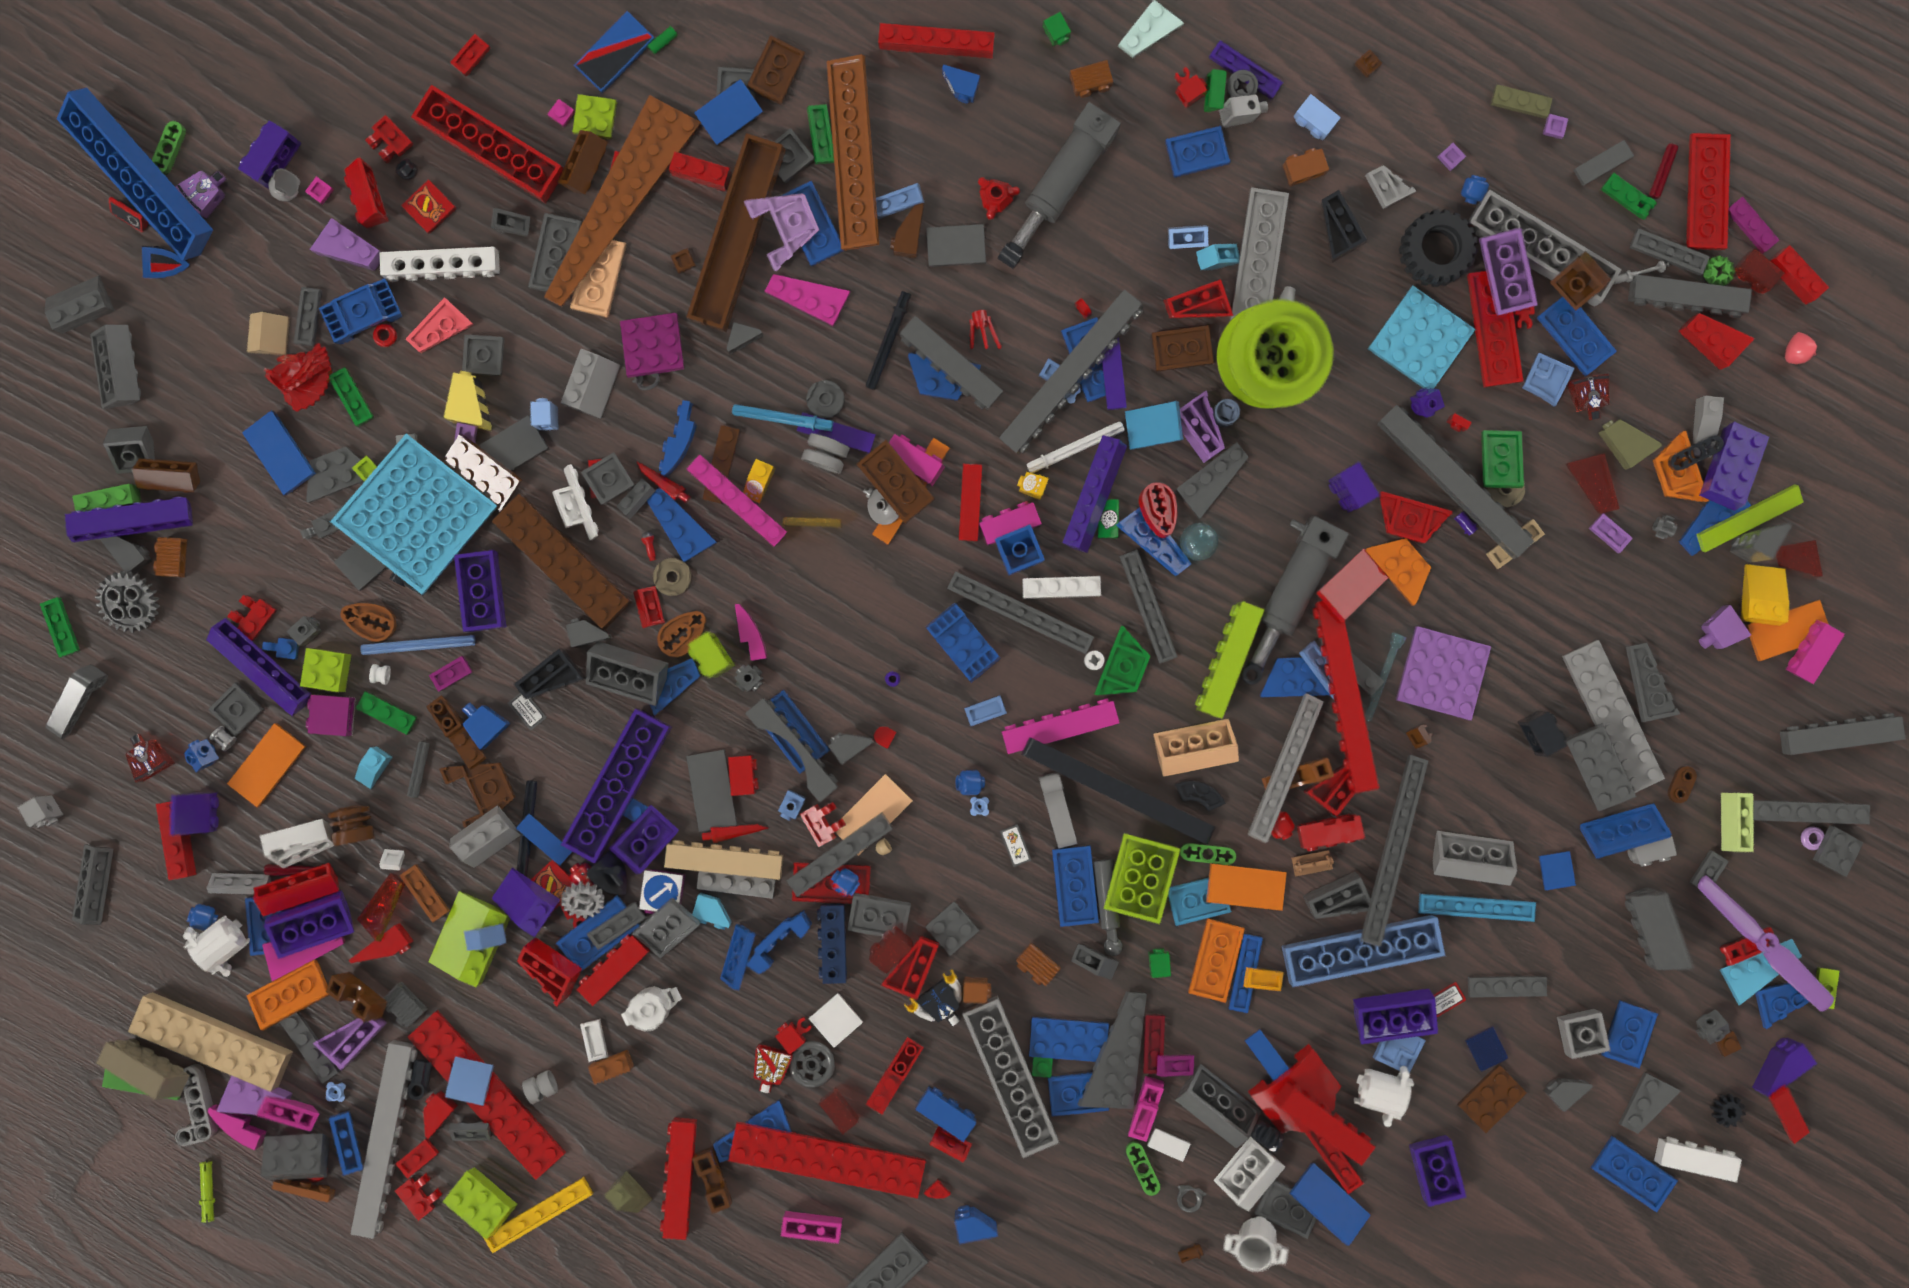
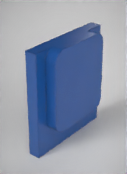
[1539,851,1576,890]

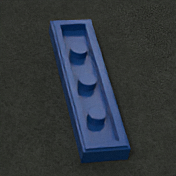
[1228,933,1263,1013]

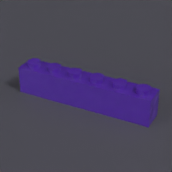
[1062,435,1127,553]
[65,497,193,543]
[206,618,311,716]

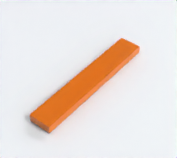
[872,438,950,545]

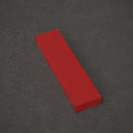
[959,464,982,542]
[1769,1085,1810,1144]
[1305,1129,1364,1195]

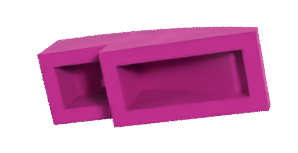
[735,604,768,661]
[1128,1076,1164,1142]
[207,1104,267,1150]

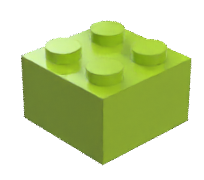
[300,648,351,692]

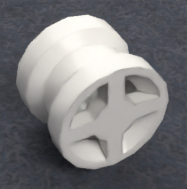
[1084,651,1104,670]
[369,664,391,685]

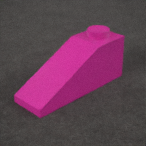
[256,1096,319,1132]

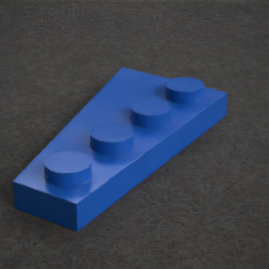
[647,487,717,562]
[1678,500,1751,556]

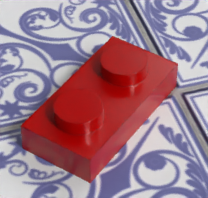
[450,34,491,77]
[929,1126,972,1162]
[396,1138,439,1179]

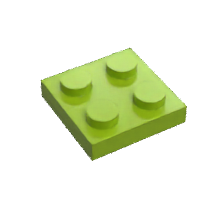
[572,94,617,139]

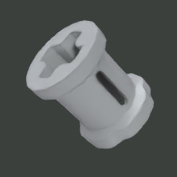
[209,726,237,751]

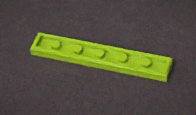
[1696,484,1804,552]

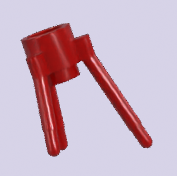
[969,310,1001,349]

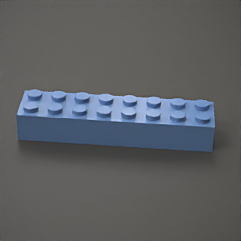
[1281,915,1445,987]

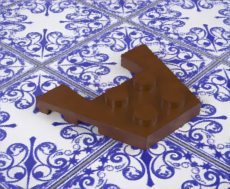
[439,762,516,828]

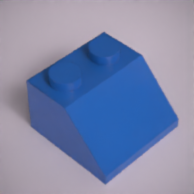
[995,525,1045,576]
[955,1205,998,1244]

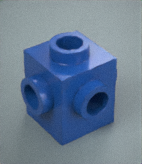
[184,739,219,772]

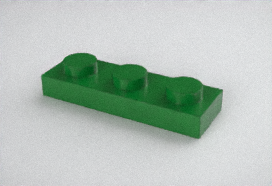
[807,104,834,164]
[329,367,374,427]
[40,597,80,658]
[356,691,417,735]

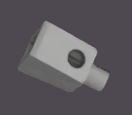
[1219,95,1268,128]

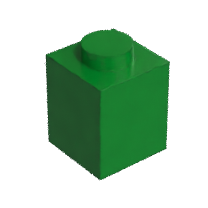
[1043,12,1071,47]
[1148,948,1171,978]

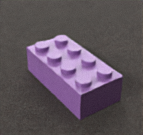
[1479,228,1537,315]

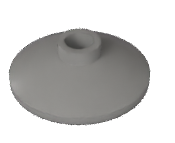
[868,489,899,525]

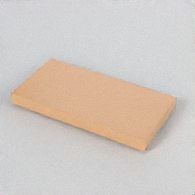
[570,240,626,318]
[835,774,913,856]

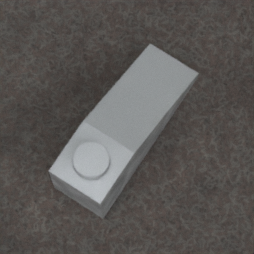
[1692,396,1724,458]

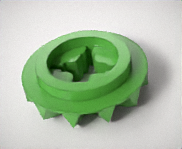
[1703,256,1735,286]

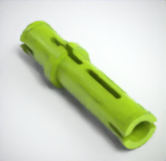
[199,1161,215,1222]

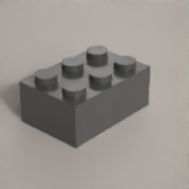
[261,1134,330,1180]

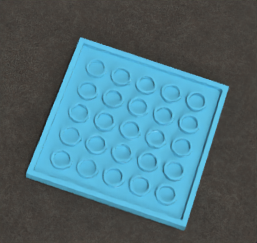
[330,434,498,595]

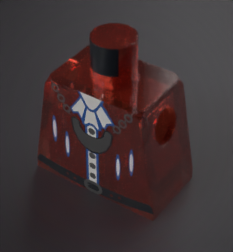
[1567,374,1609,421]
[126,734,175,783]

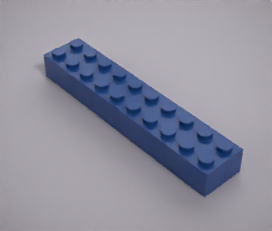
[57,88,213,261]

